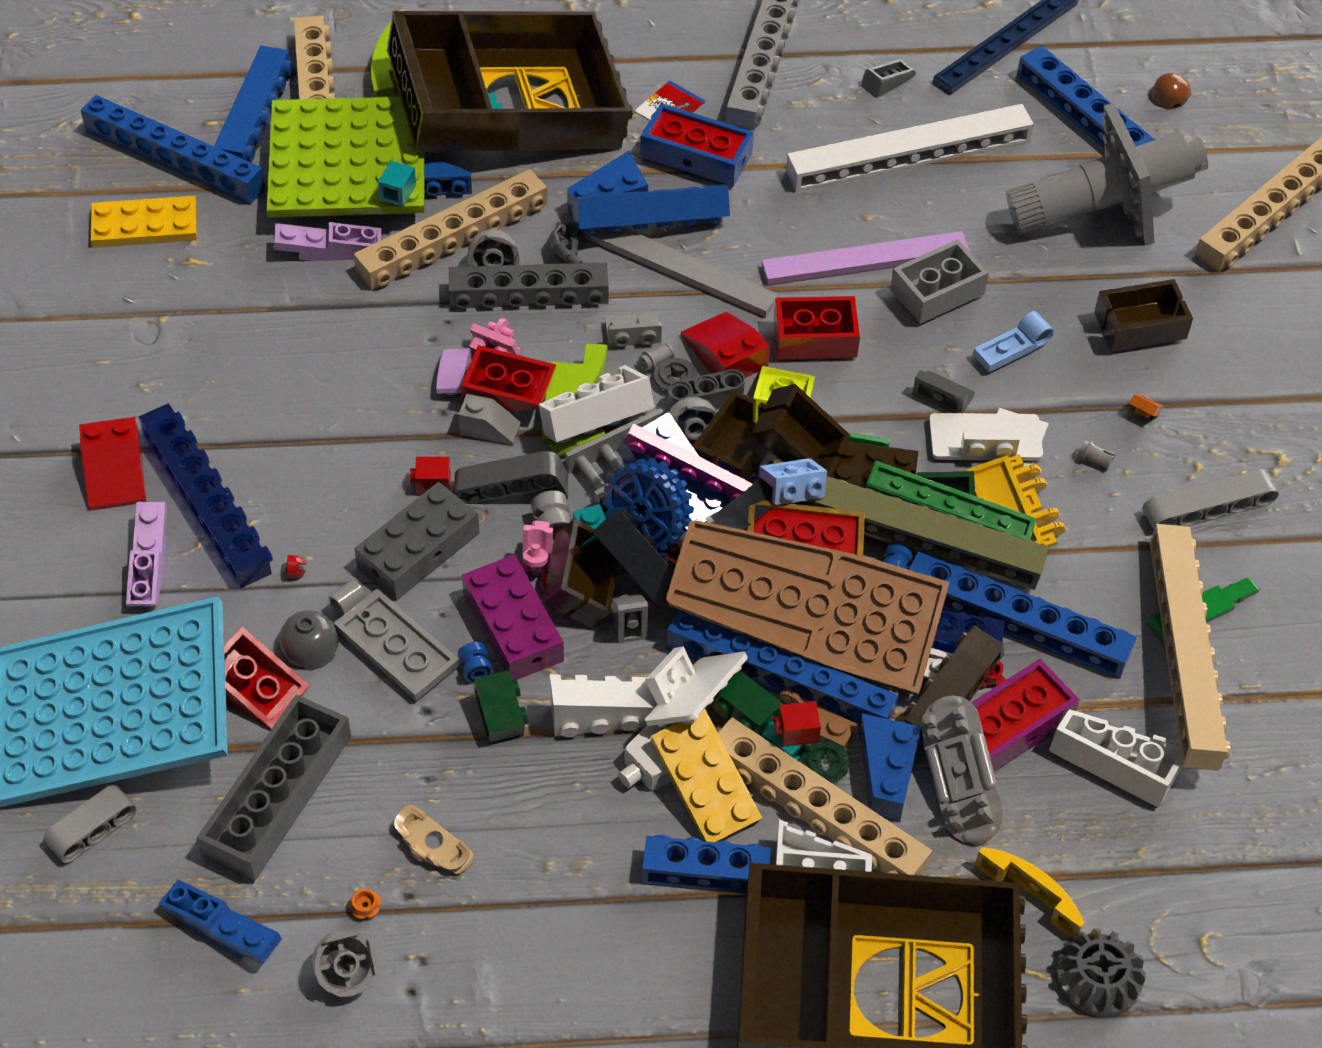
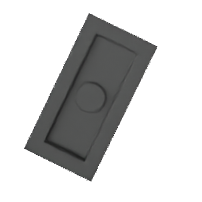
[912,370,975,413]

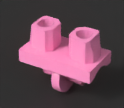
[469,318,521,355]
[522,521,553,572]

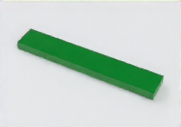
[865,460,1037,541]

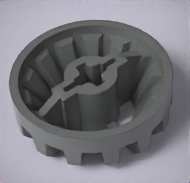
[1055,928,1146,1018]

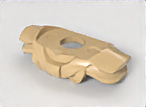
[394,805,474,874]

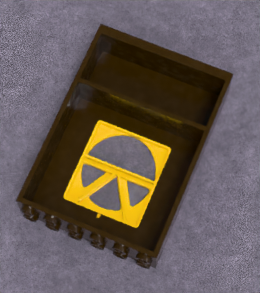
[387,11,633,152]
[737,863,1027,1048]

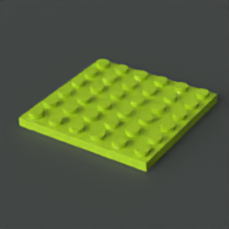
[267,97,425,218]

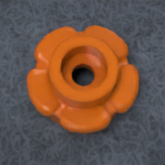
[349,889,381,919]

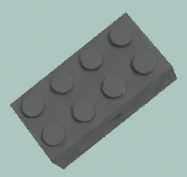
[354,482,480,601]

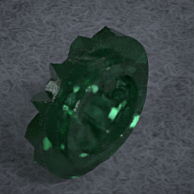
[801,740,850,784]

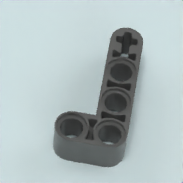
[454,451,569,504]

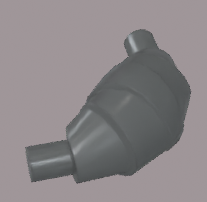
[549,222,583,264]

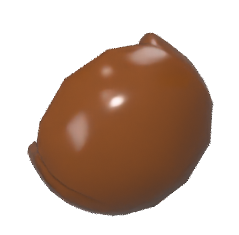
[1151,73,1191,109]

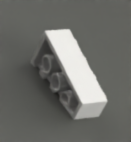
[538,365,655,443]
[550,674,674,737]
[1049,709,1183,808]

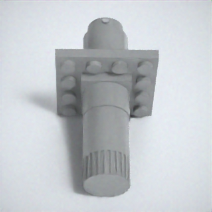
[1006,103,1208,246]

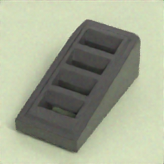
[862,59,916,97]

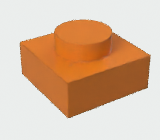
[1129,394,1164,418]

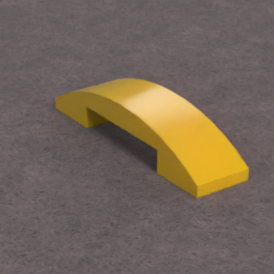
[975,847,1084,939]

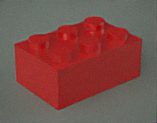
[773,296,860,359]

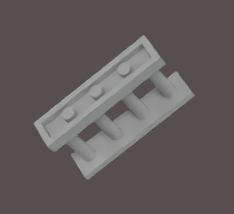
[566,408,664,514]

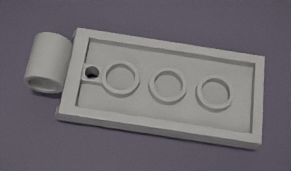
[329,579,460,701]

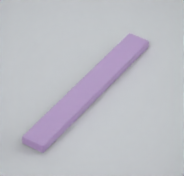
[762,231,970,285]

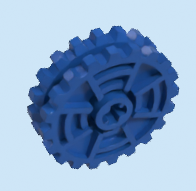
[603,458,694,553]

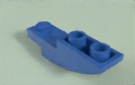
[424,159,472,196]
[158,879,282,964]

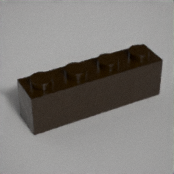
[904,626,1004,739]

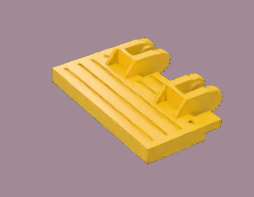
[966,454,1066,547]

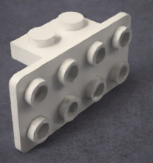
[929,413,1043,461]
[645,647,748,727]

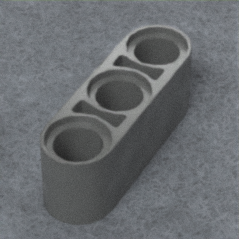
[667,370,745,411]

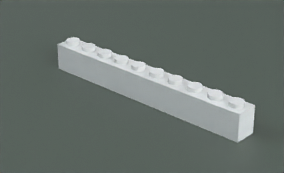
[786,104,1034,192]

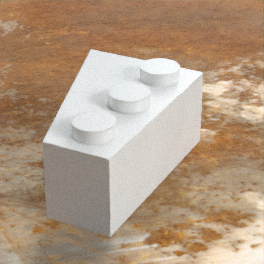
[775,819,872,872]

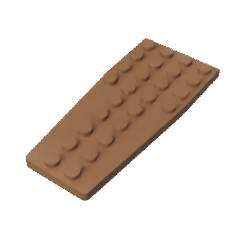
[666,520,950,696]

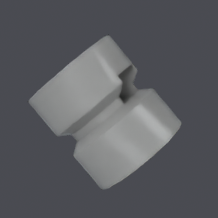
[531,491,572,544]

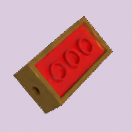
[745,501,865,556]

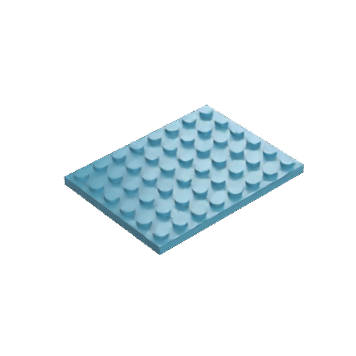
[0,596,228,807]

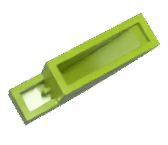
[371,22,397,97]
[542,343,607,443]

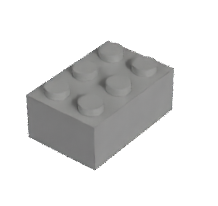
[890,239,989,324]

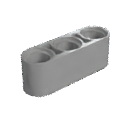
[43,785,137,863]

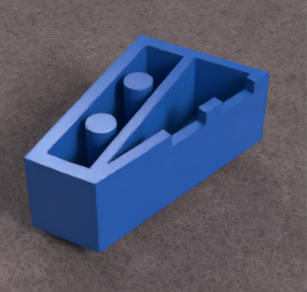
[567,151,648,219]
[859,713,921,822]

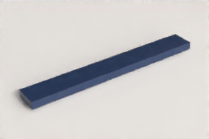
[933,0,1078,95]

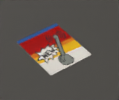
[635,80,706,120]

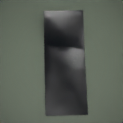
[711,478,773,530]

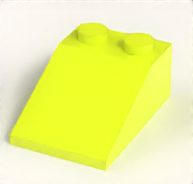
[753,366,815,423]

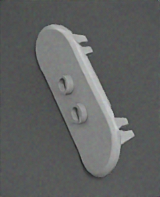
[921,695,1004,844]

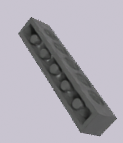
[449,263,609,309]

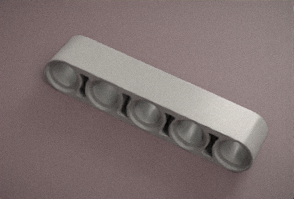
[1142,469,1279,530]

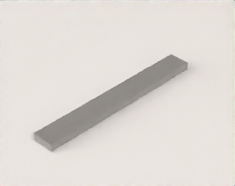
[584,227,779,317]

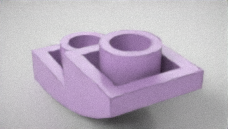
[436,348,472,395]

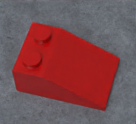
[681,312,770,378]
[461,345,556,411]
[79,417,147,511]
[224,626,309,730]

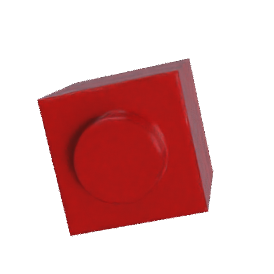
[410,456,451,496]
[774,701,821,747]

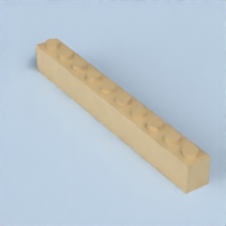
[1149,524,1230,771]

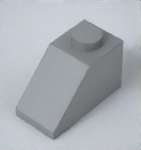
[459,394,521,446]
[612,594,648,643]

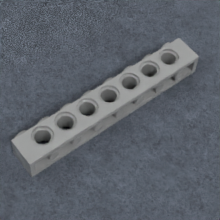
[726,0,800,130]

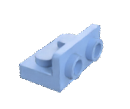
[759,458,827,505]

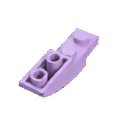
[274,222,381,261]
[126,502,167,607]

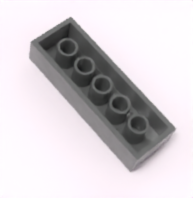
[197,694,352,881]

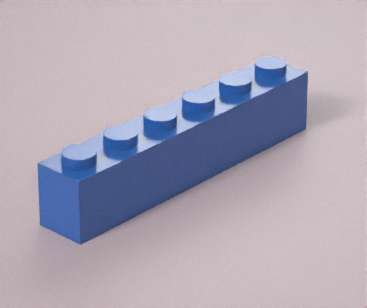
[214,45,293,162]
[571,185,730,234]

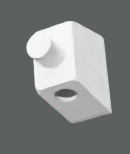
[618,725,672,791]

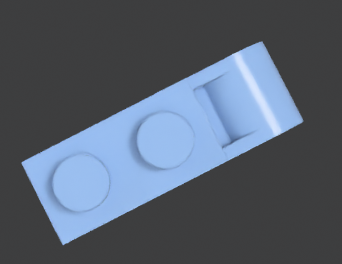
[973,311,1054,372]

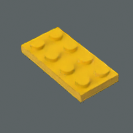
[91,195,197,248]
[650,709,762,842]

